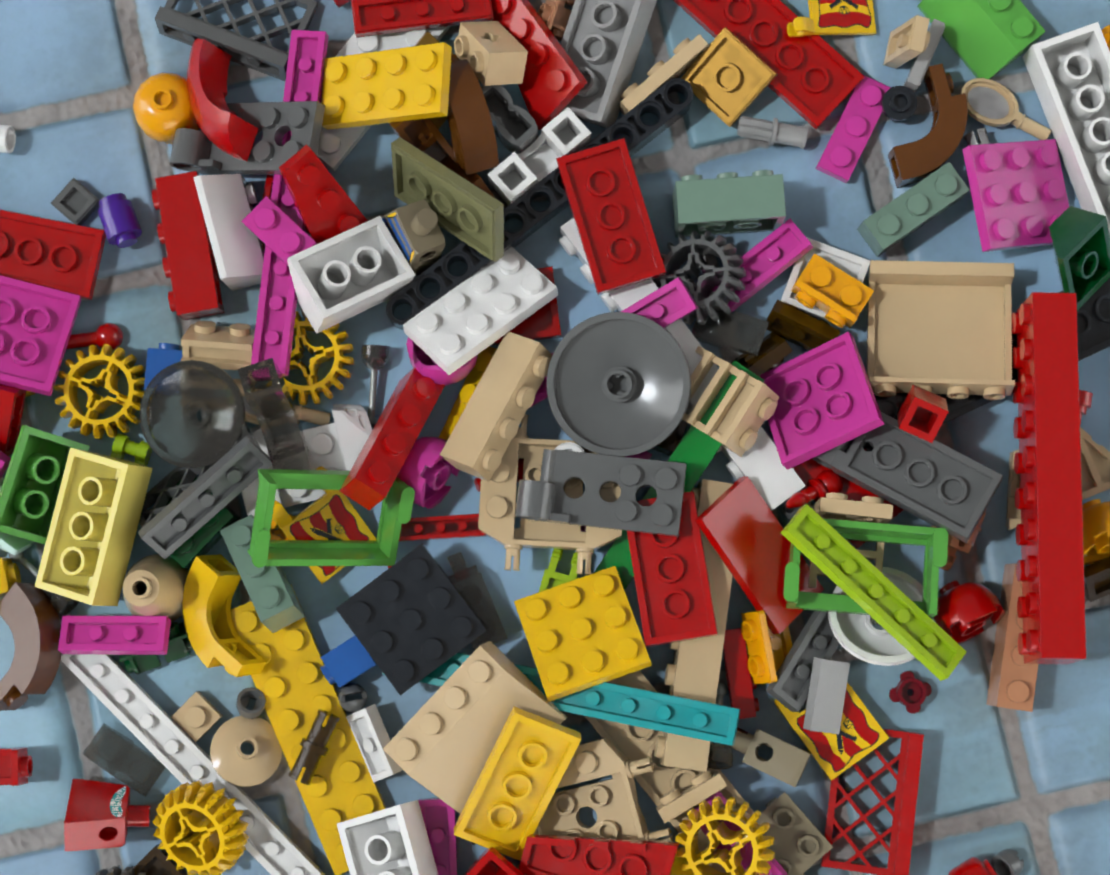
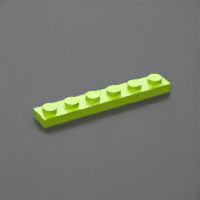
[781,504,967,681]

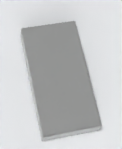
[903,19,946,94]
[803,657,850,734]

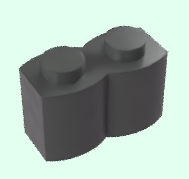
[481,85,538,154]

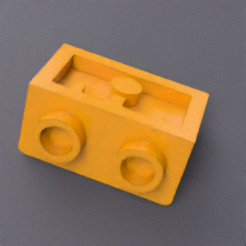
[790,253,874,328]

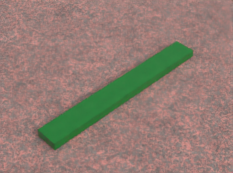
[594,360,765,590]

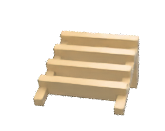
[181,321,255,422]
[682,346,779,457]
[808,493,893,589]

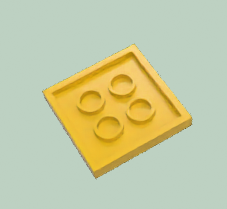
[514,566,652,702]

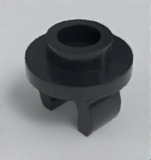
[882,86,917,122]

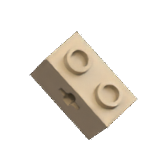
[454,21,528,86]

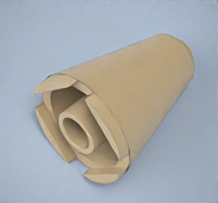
[123,554,189,622]

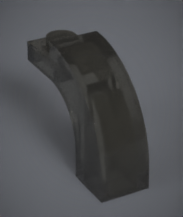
[238,358,313,490]

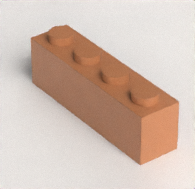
[986,563,1038,712]

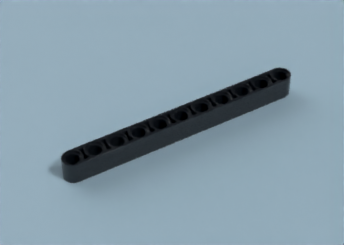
[386,78,693,330]

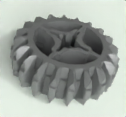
[652,230,746,325]

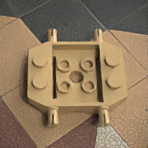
[478,414,624,575]
[517,738,673,875]

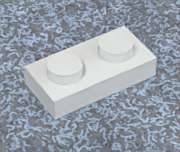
[346,704,403,782]

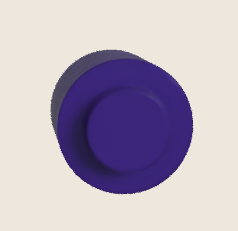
[98,193,142,248]

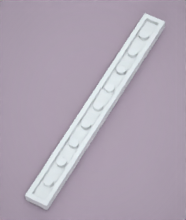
[61,654,325,875]

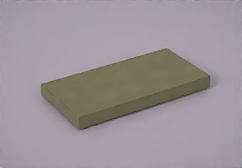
[391,137,504,262]

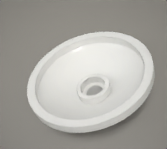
[828,567,936,666]

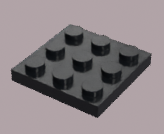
[336,543,488,696]

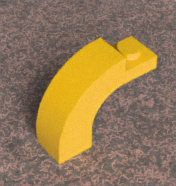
[182,554,266,677]

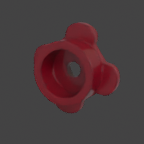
[889,671,932,714]

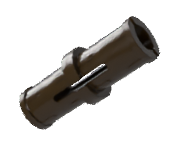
[288,709,340,785]

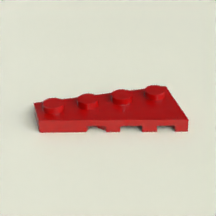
[491,0,588,130]
[279,144,368,244]
[518,834,679,875]

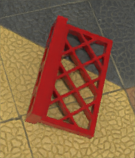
[821,728,924,875]

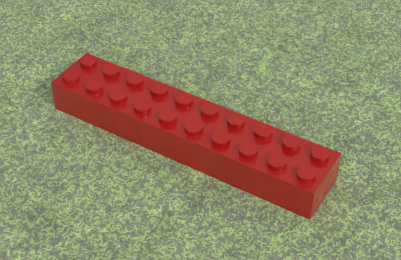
[1012,292,1086,665]

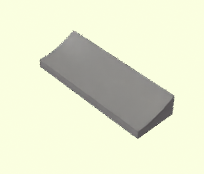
[560,0,657,128]

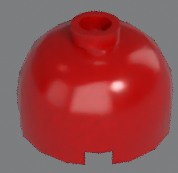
[934,580,1005,644]

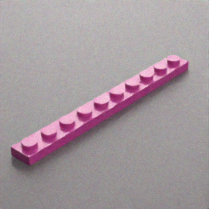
[250,30,329,376]

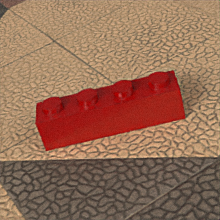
[399,514,486,542]
[723,628,759,719]

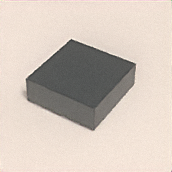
[50,177,100,226]

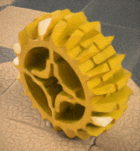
[264,311,355,406]
[54,344,151,439]
[152,780,249,875]
[675,796,775,875]

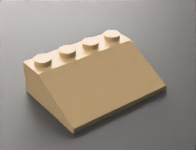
[383,641,568,814]

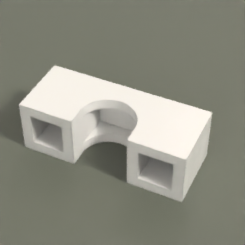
[487,107,591,206]

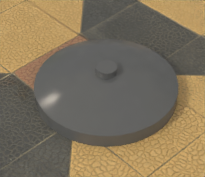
[547,312,691,456]

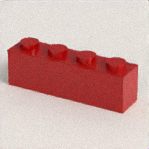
[152,171,225,320]
[339,368,445,510]

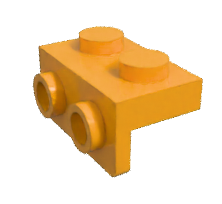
[741,610,792,684]

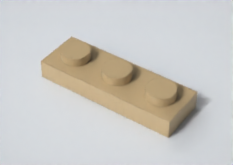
[620,34,709,115]

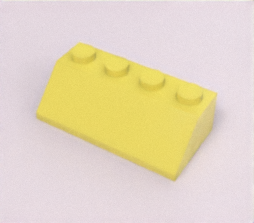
[34,448,153,606]

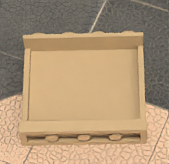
[867,260,1015,400]

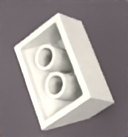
[193,174,265,291]
[287,216,415,334]
[337,800,439,875]

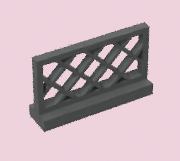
[155,0,318,81]
[138,415,273,559]

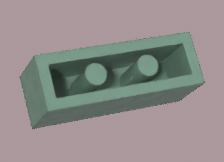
[857,162,970,257]
[220,514,305,633]

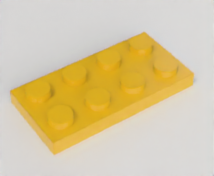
[322,42,452,130]
[454,706,581,861]

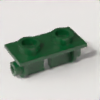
[119,622,193,675]

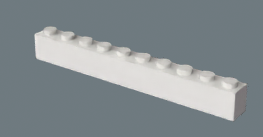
[559,217,805,511]

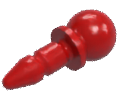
[786,470,843,508]

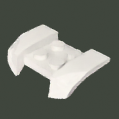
[242,404,372,516]

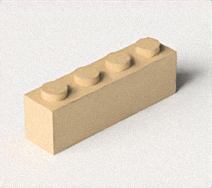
[440,332,553,482]

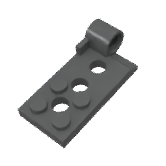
[169,101,325,174]
[515,449,687,537]

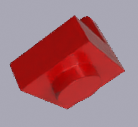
[0,747,33,786]

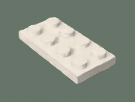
[403,247,558,375]

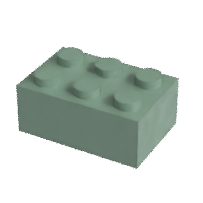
[672,170,786,237]

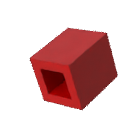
[897,385,949,443]

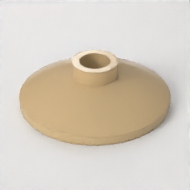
[210,716,282,787]

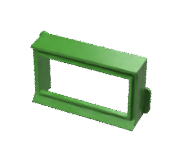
[247,469,415,568]
[783,518,948,619]

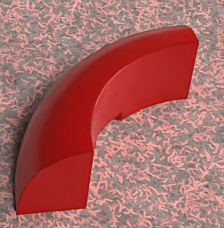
[187,39,259,161]

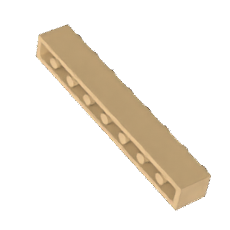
[654,479,733,772]

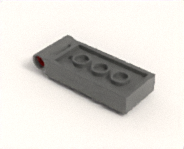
[812,411,1003,544]

